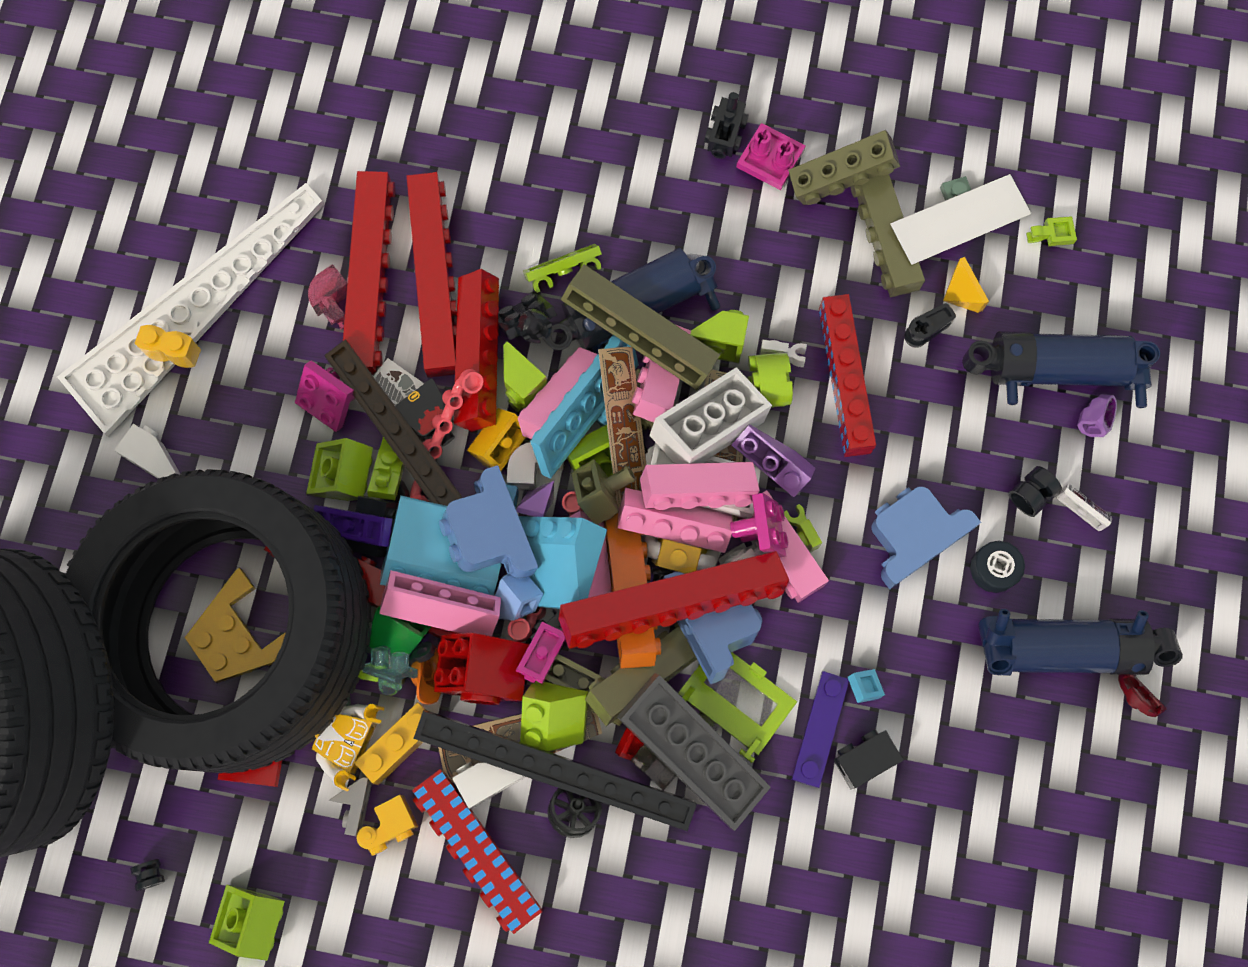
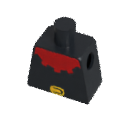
[395,378,455,447]

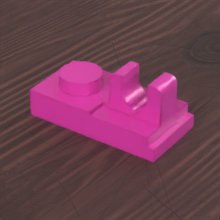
[516,622,566,684]

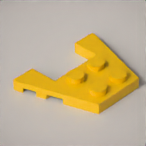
[184,568,285,683]

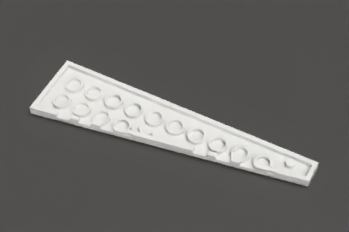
[57,183,324,437]

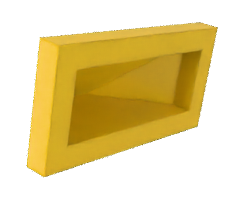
[943,257,989,313]

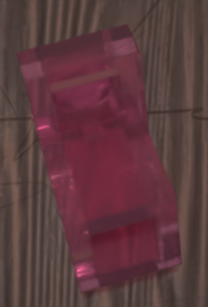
[308,264,348,330]

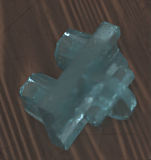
[363,646,418,696]

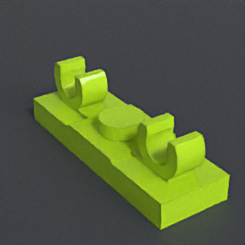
[523,244,602,293]
[367,437,404,500]

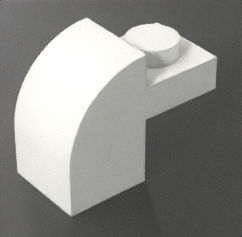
[507,442,564,490]

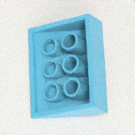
[380,495,501,596]
[507,516,607,609]

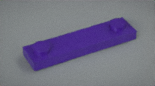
[314,505,392,547]
[791,671,849,788]

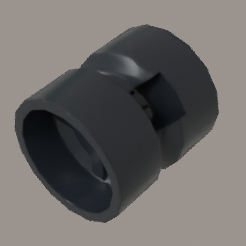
[1009,466,1062,517]

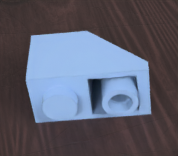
[495,574,543,621]

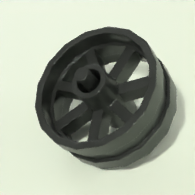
[547,788,602,838]

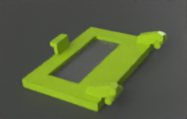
[678,652,797,763]

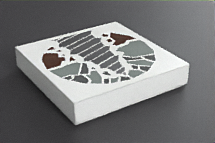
[356,358,424,405]

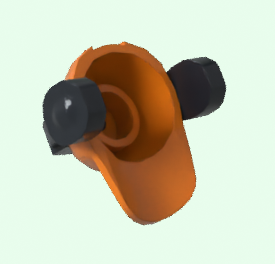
[403,641,441,705]

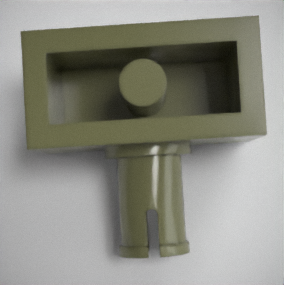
[571,459,636,525]

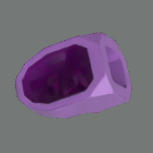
[1077,394,1117,437]

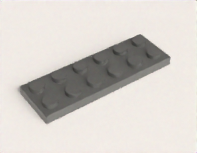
[617,673,771,831]

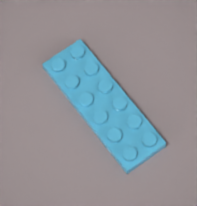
[530,335,639,479]

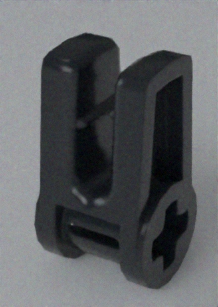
[904,303,956,348]

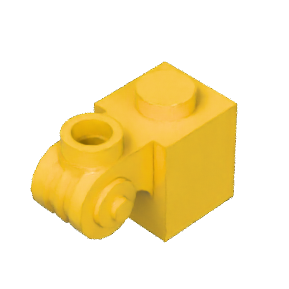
[357,795,418,856]

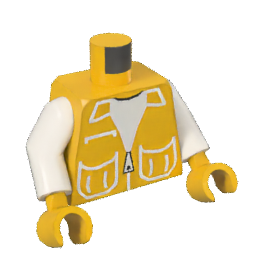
[644,535,721,574]
[312,704,384,791]

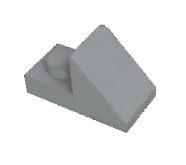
[329,777,372,836]

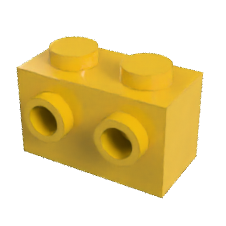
[467,408,526,471]

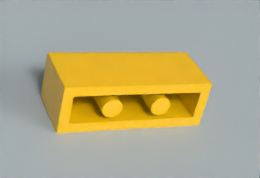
[354,702,426,785]

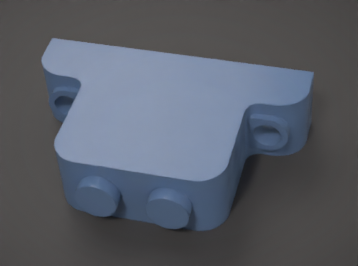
[439,465,538,578]
[871,487,982,589]
[663,572,762,684]

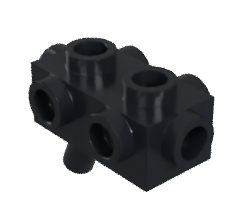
[704,92,749,159]

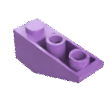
[731,424,815,497]

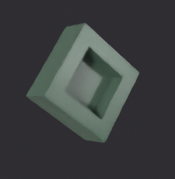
[940,176,971,201]

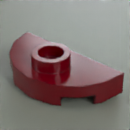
[1118,675,1167,717]

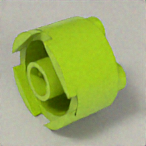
[748,353,793,407]

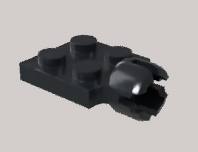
[498,293,557,344]

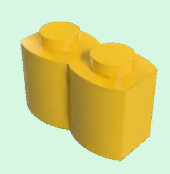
[135,325,201,368]

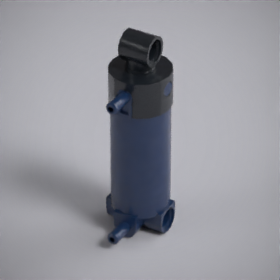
[543,248,720,354]
[962,331,1160,409]
[978,609,1183,676]

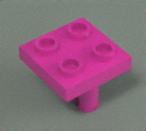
[736,123,806,190]
[295,360,355,432]
[730,493,789,557]

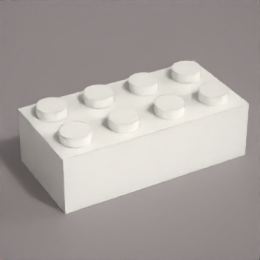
[649,367,772,464]

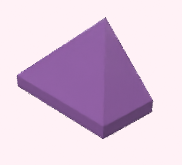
[516,481,554,517]

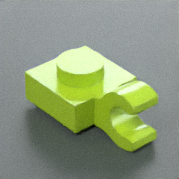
[1026,216,1077,246]
[784,504,822,553]

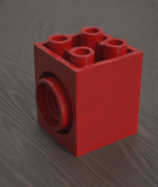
[434,633,529,705]

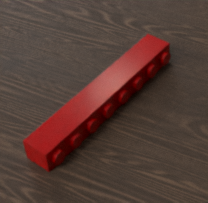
[343,171,395,375]
[406,172,457,378]
[558,551,789,649]

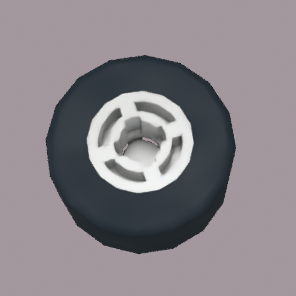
[970,541,1025,593]

